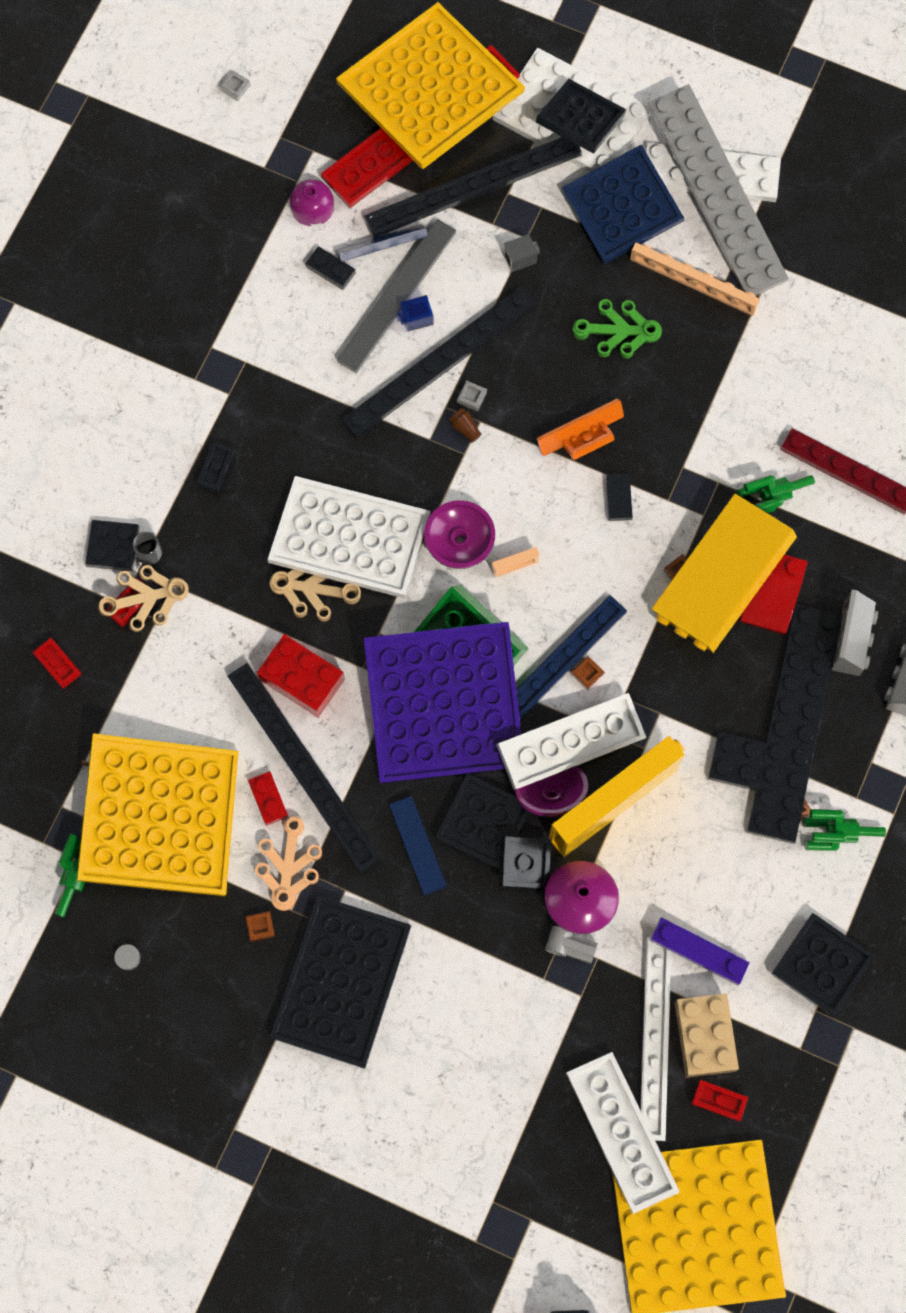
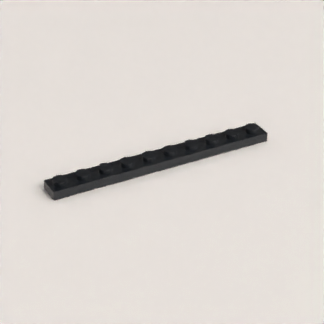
[365,137,582,238]
[342,286,536,439]
[227,663,381,874]

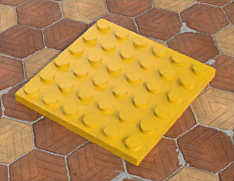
[336,2,525,170]
[76,734,239,896]
[612,1140,786,1313]

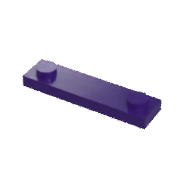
[650,917,750,986]

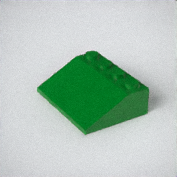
[414,585,529,666]

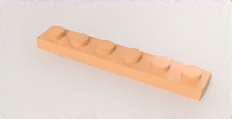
[630,243,760,316]

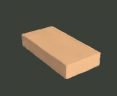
[491,547,539,577]

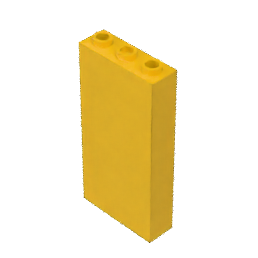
[652,494,797,653]
[549,736,685,858]

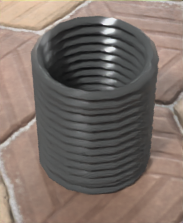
[132,531,162,565]

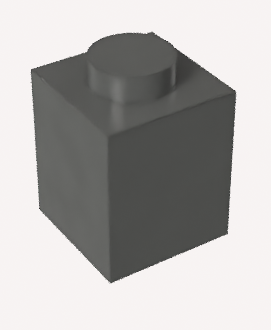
[503,234,540,272]

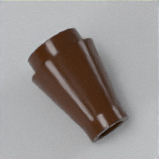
[449,408,482,443]

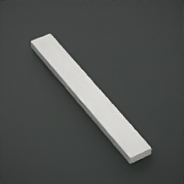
[640,937,671,1141]

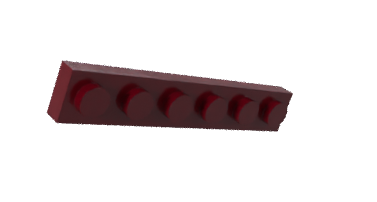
[780,428,906,515]

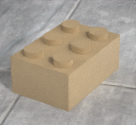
[674,993,739,1078]

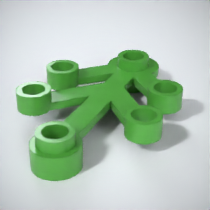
[572,299,662,358]

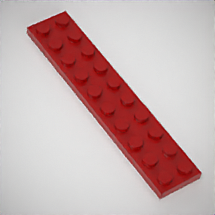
[321,45,520,209]

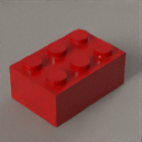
[257,634,345,718]

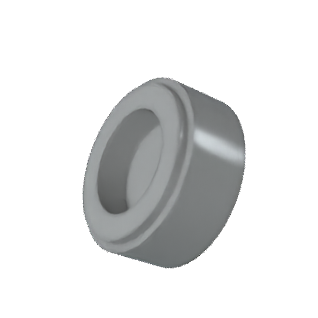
[115,944,141,970]

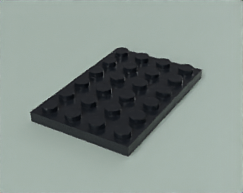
[269,895,412,1069]

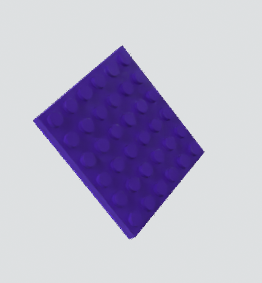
[364,622,521,783]

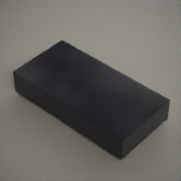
[606,473,633,521]

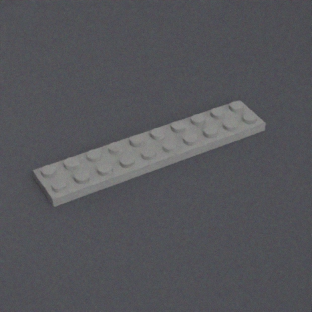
[648,84,789,296]

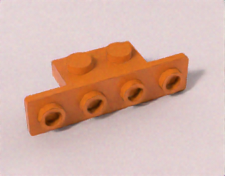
[537,399,624,460]

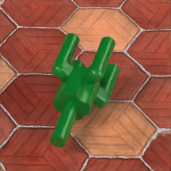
[736,475,815,513]
[803,809,886,851]
[55,834,85,917]

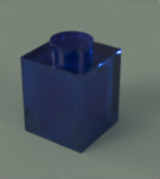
[398,295,434,332]

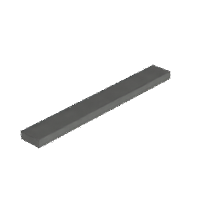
[337,219,456,374]

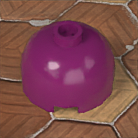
[290,179,334,226]

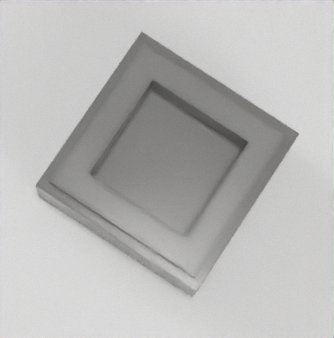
[219,70,251,101]
[457,380,487,412]

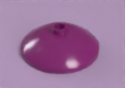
[424,500,495,569]
[515,766,588,817]
[545,861,619,934]

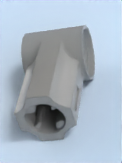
[545,926,598,964]

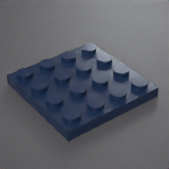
[562,144,685,264]

